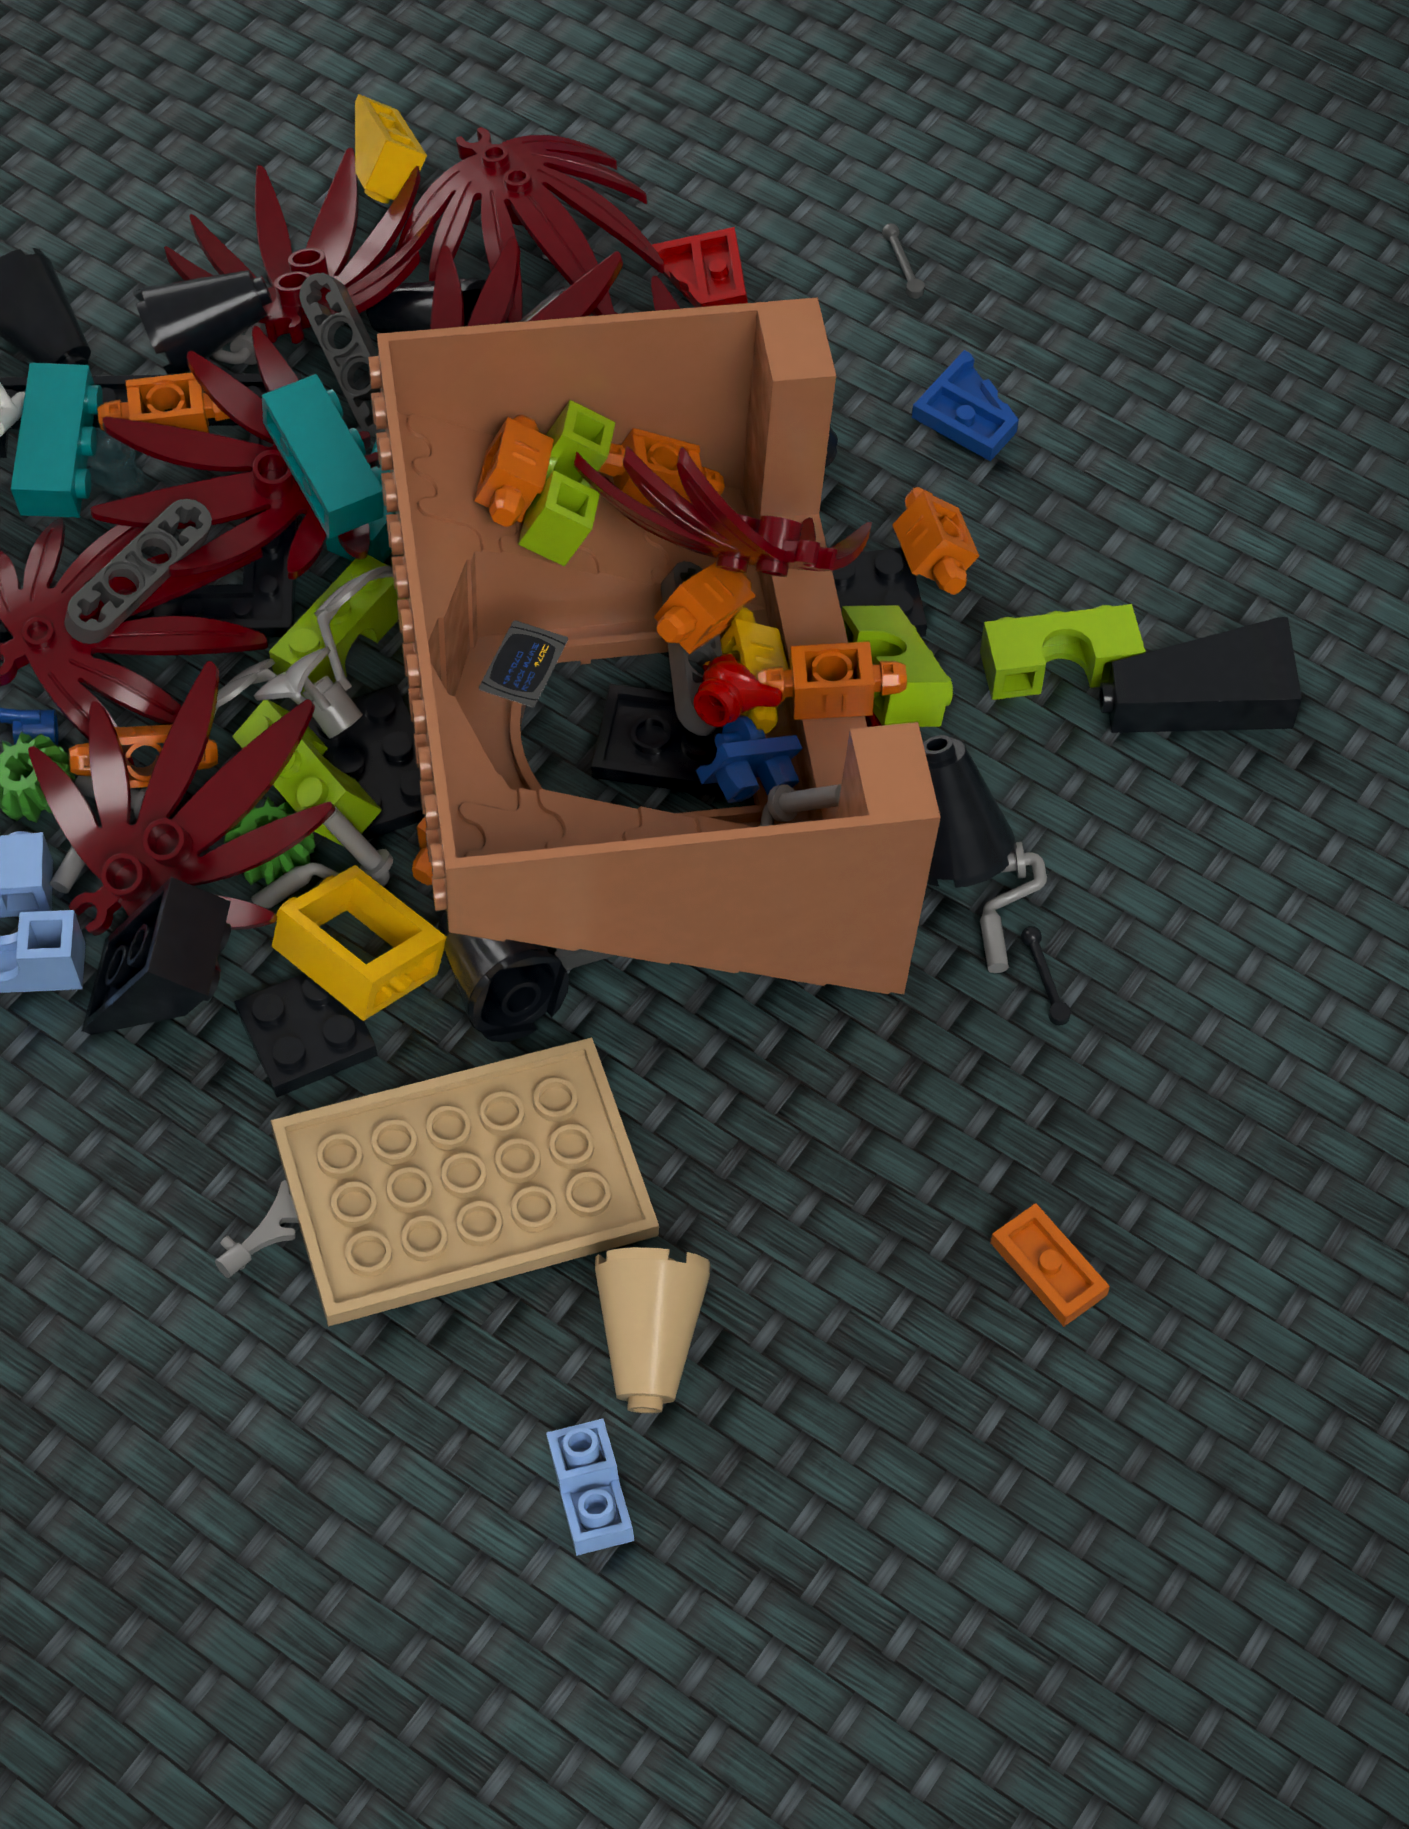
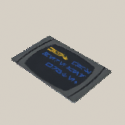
[479,620,568,707]

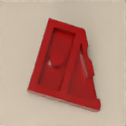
[652,227,748,308]

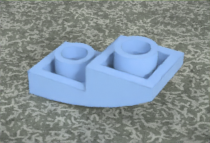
[546,1419,634,1556]

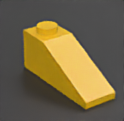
[355,94,427,204]

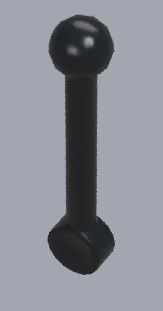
[1021,926,1071,1026]

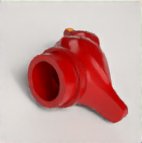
[694,653,783,727]

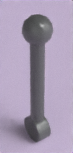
[882,223,925,299]

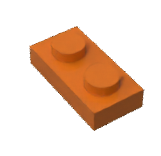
[990,1203,1110,1327]

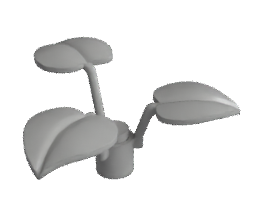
[214,566,393,739]

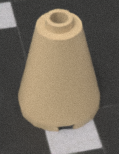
[595,1247,711,1413]

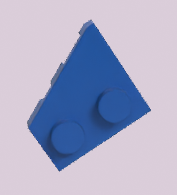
[912,350,1019,462]

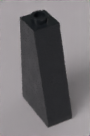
[1099,617,1302,733]

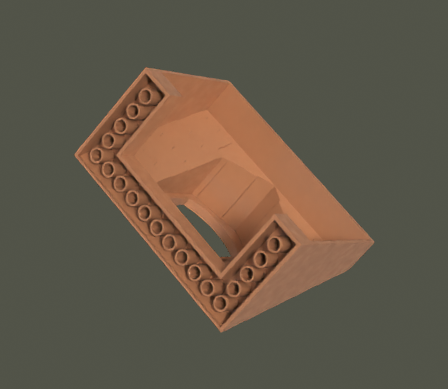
[368,297,941,994]

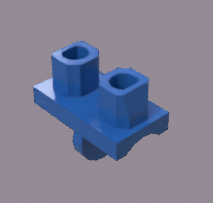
[696,716,803,803]

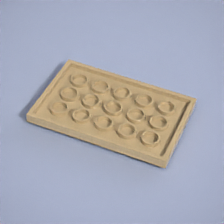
[271,1037,659,1327]

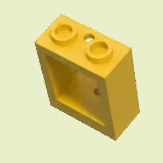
[272,865,447,1021]

